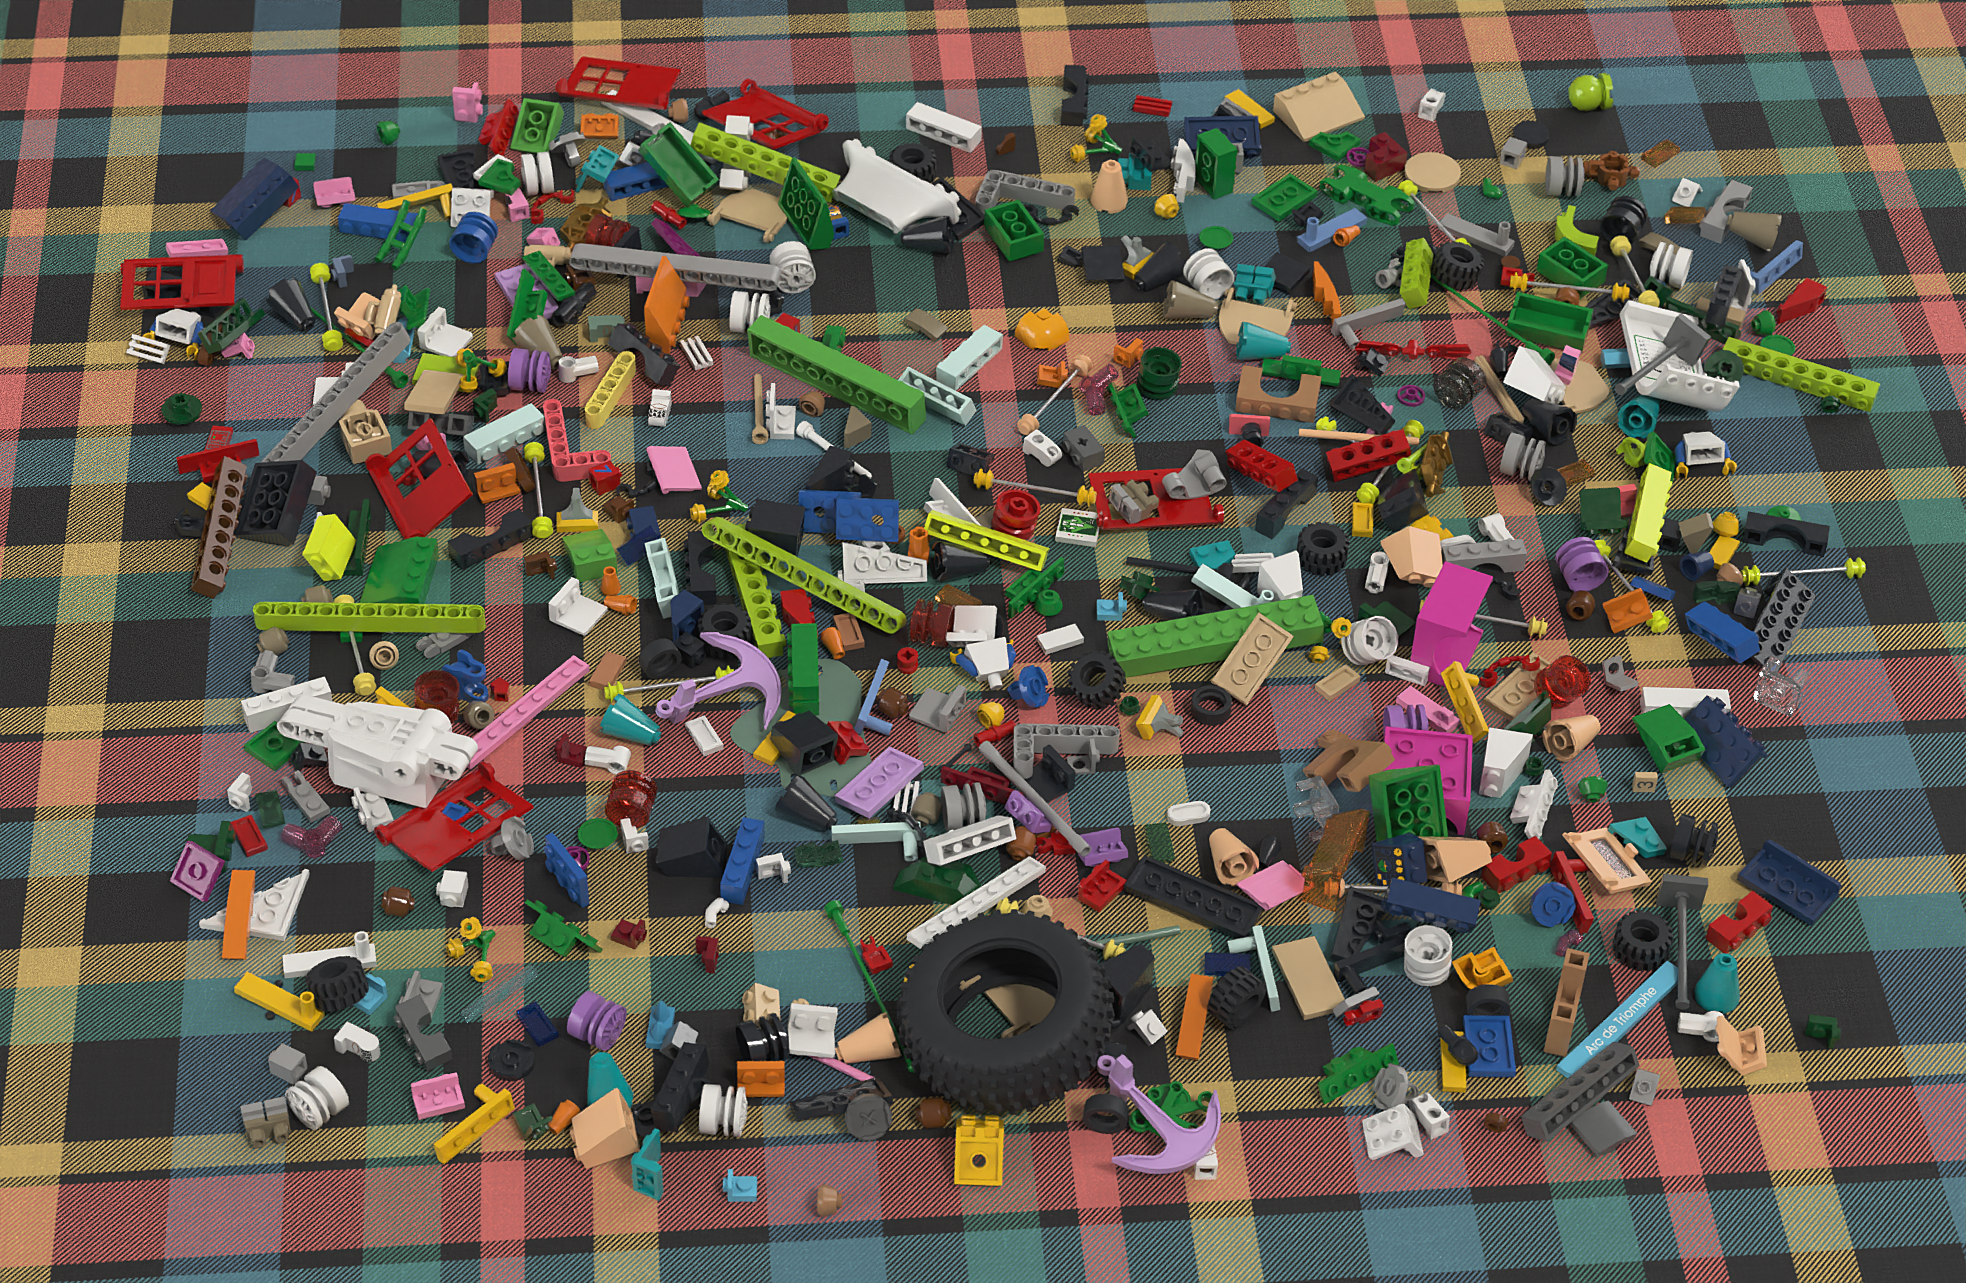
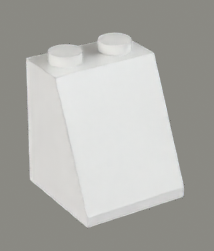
[1503,346,1566,404]
[1257,551,1303,602]
[1479,728,1533,798]

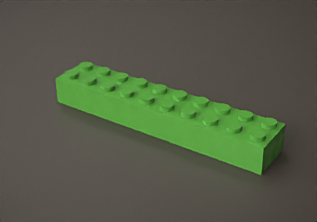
[747,315,926,435]
[1108,595,1324,678]

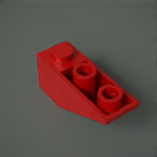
[1776,278,1827,324]
[780,589,818,639]

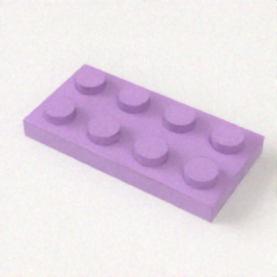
[495,264,559,319]
[835,746,924,818]

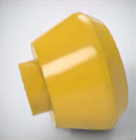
[1154,194,1179,219]
[1712,512,1739,537]
[977,702,1005,729]

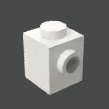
[436,870,468,907]

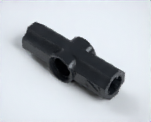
[551,282,597,327]

